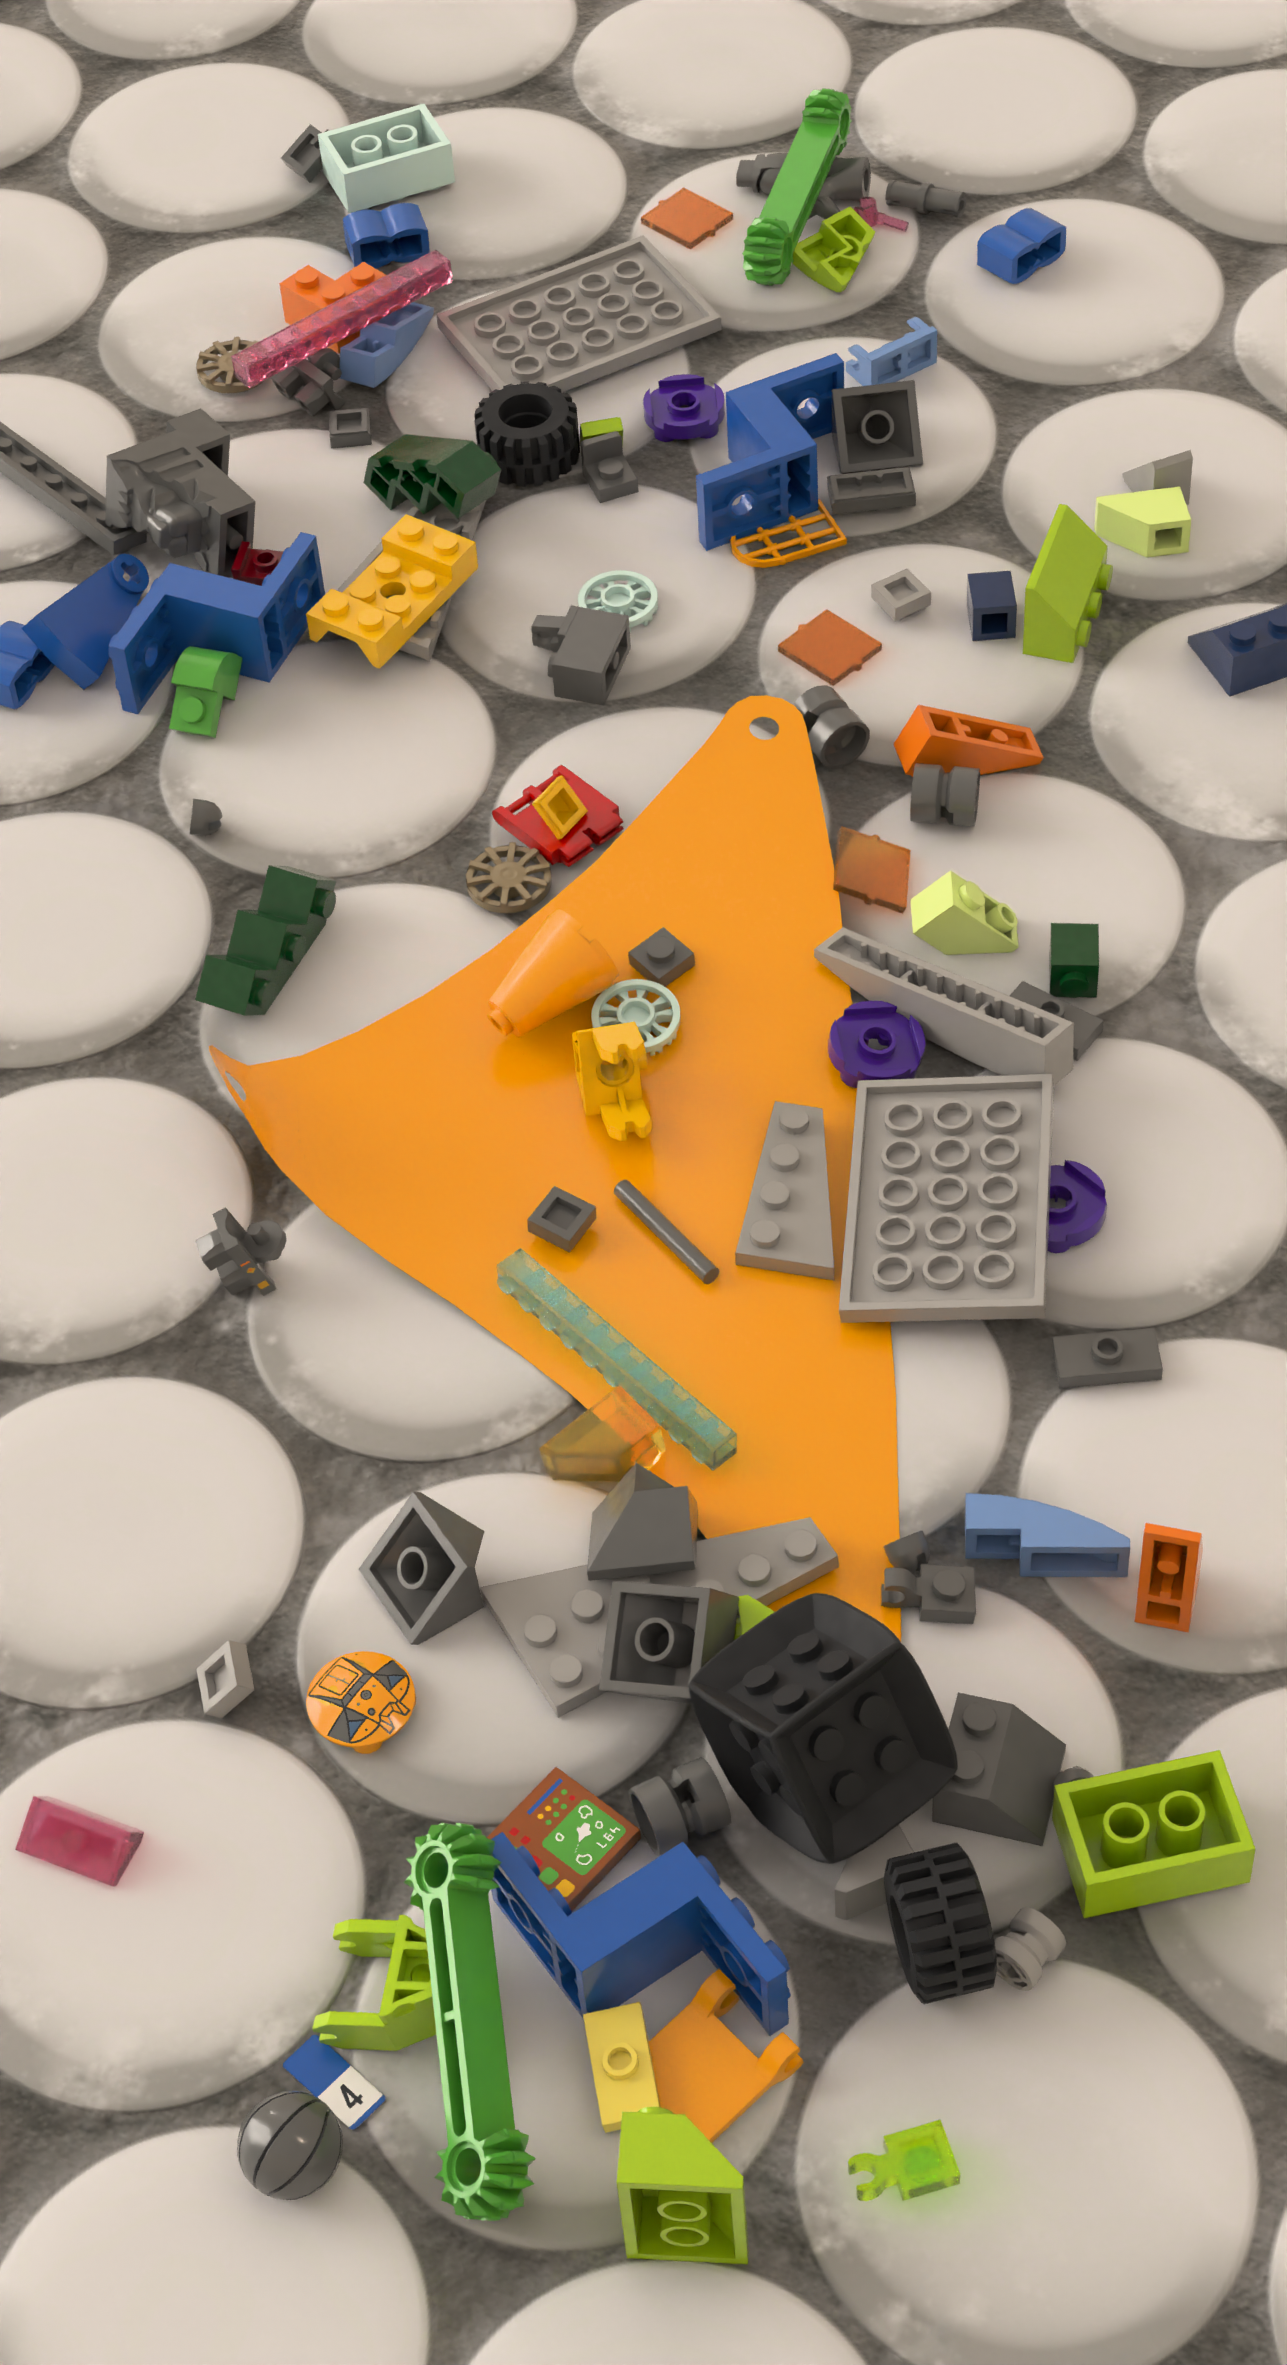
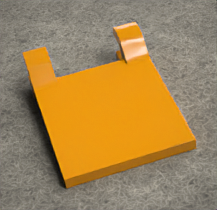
[649,1969,804,2143]

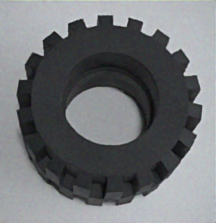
[474,381,580,487]
[884,1843,997,2004]

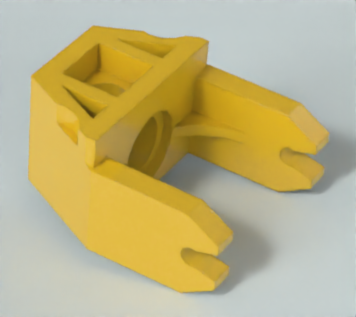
[572,1022,652,1141]

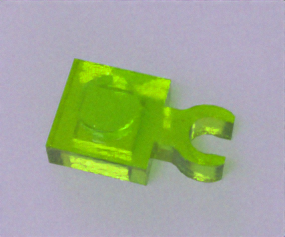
[848,2119,960,2201]

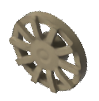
[196,337,271,393]
[466,842,552,913]

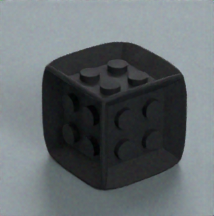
[689,1593,958,1864]

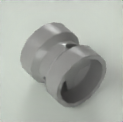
[994,1907,1067,1991]

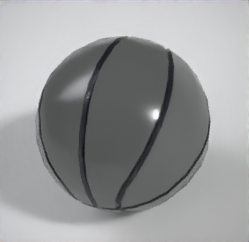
[237,2091,343,2200]

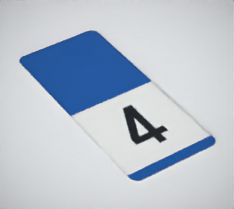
[283,2035,385,2130]

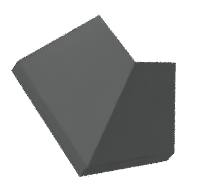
[831,380,923,474]
[587,1463,698,1581]
[359,1492,484,1645]

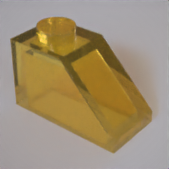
[539,1385,666,1482]

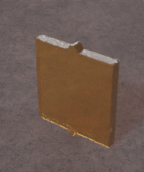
[641,188,733,250]
[778,609,882,686]
[833,826,911,914]

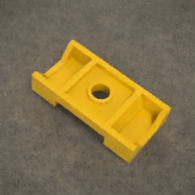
[306,514,478,669]

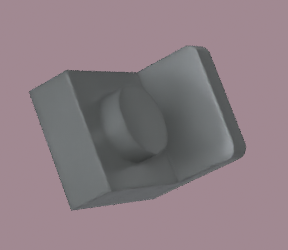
[281,124,329,183]
[580,431,639,503]

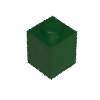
[1049,923,1099,998]

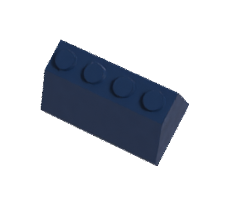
[1187,603,1287,697]

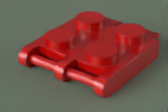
[492,765,624,867]

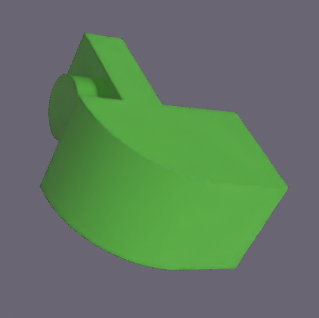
[169,646,242,738]

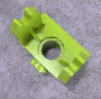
[312,1915,436,2051]

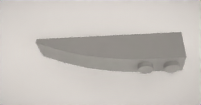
[814,927,1074,1085]

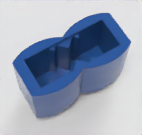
[343,203,430,268]
[977,208,1066,284]
[0,621,55,709]

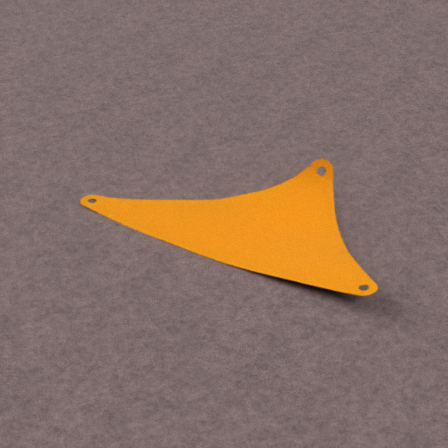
[209,695,901,1642]

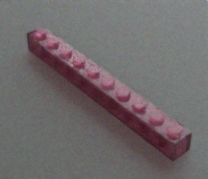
[231,250,453,388]

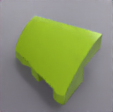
[792,206,875,293]

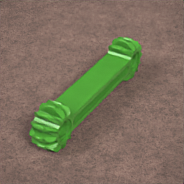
[742,88,852,286]
[404,1822,536,2221]

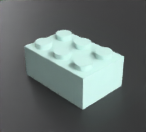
[318,104,455,213]

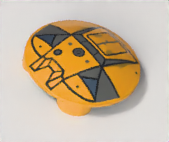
[306,1651,416,1754]

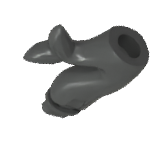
[736,153,871,220]

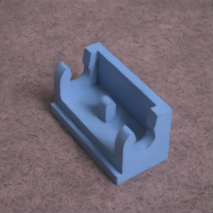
[846,317,937,386]

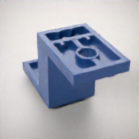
[696,353,844,551]
[108,532,325,714]
[491,1832,791,2036]

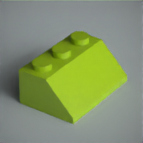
[1023,504,1113,663]
[616,2107,749,2264]

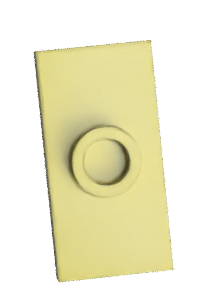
[583,2002,661,2133]

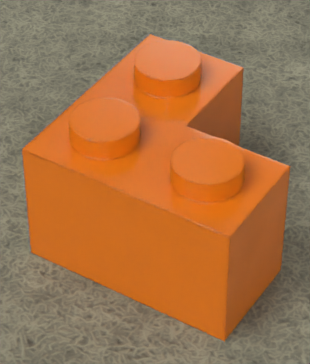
[279,262,394,354]

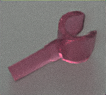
[854,197,909,232]

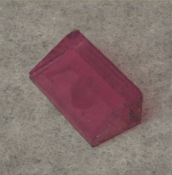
[15,1796,144,1887]

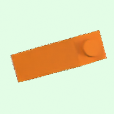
[893,705,1044,777]
[1135,1523,1203,1633]

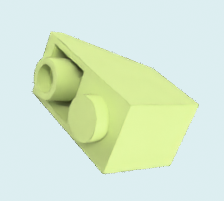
[1094,486,1191,557]
[911,871,1019,955]

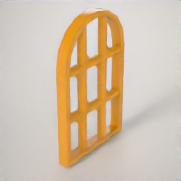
[730,499,847,568]

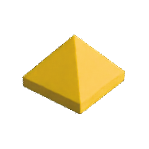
[532,775,588,839]

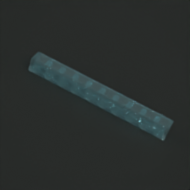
[497,1248,737,1471]

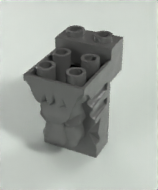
[105,408,255,578]

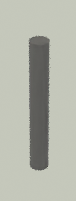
[614,1180,719,1284]

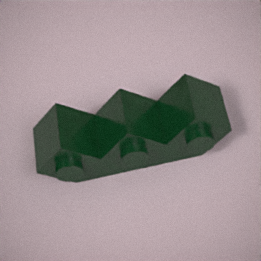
[363,434,501,519]
[195,865,336,1016]

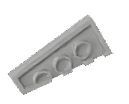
[735,1101,834,1281]

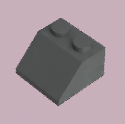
[599,1581,739,1703]
[932,1692,1066,1846]

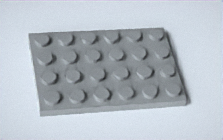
[437,235,722,393]
[839,1074,1054,1323]

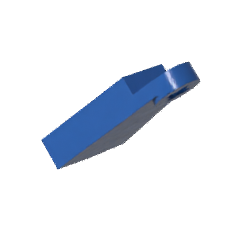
[21,554,149,690]

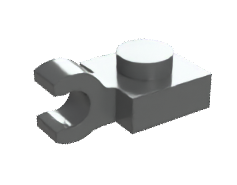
[881,1564,976,1624]

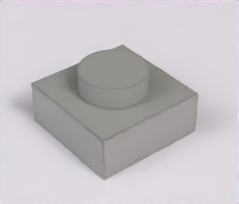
[871,569,931,621]
[196,1640,254,1719]

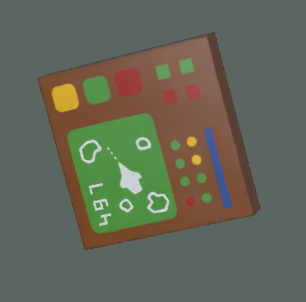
[487,1767,641,1911]

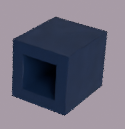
[967,570,1017,641]

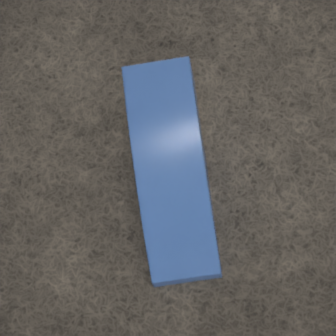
[339,298,434,388]
[965,1493,1130,1577]

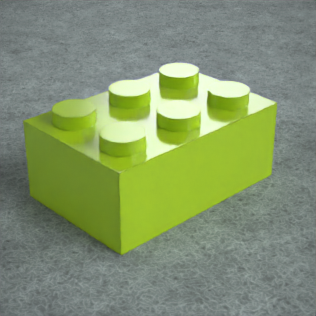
[1052,1750,1256,1918]

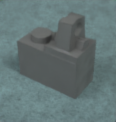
[531,605,631,706]

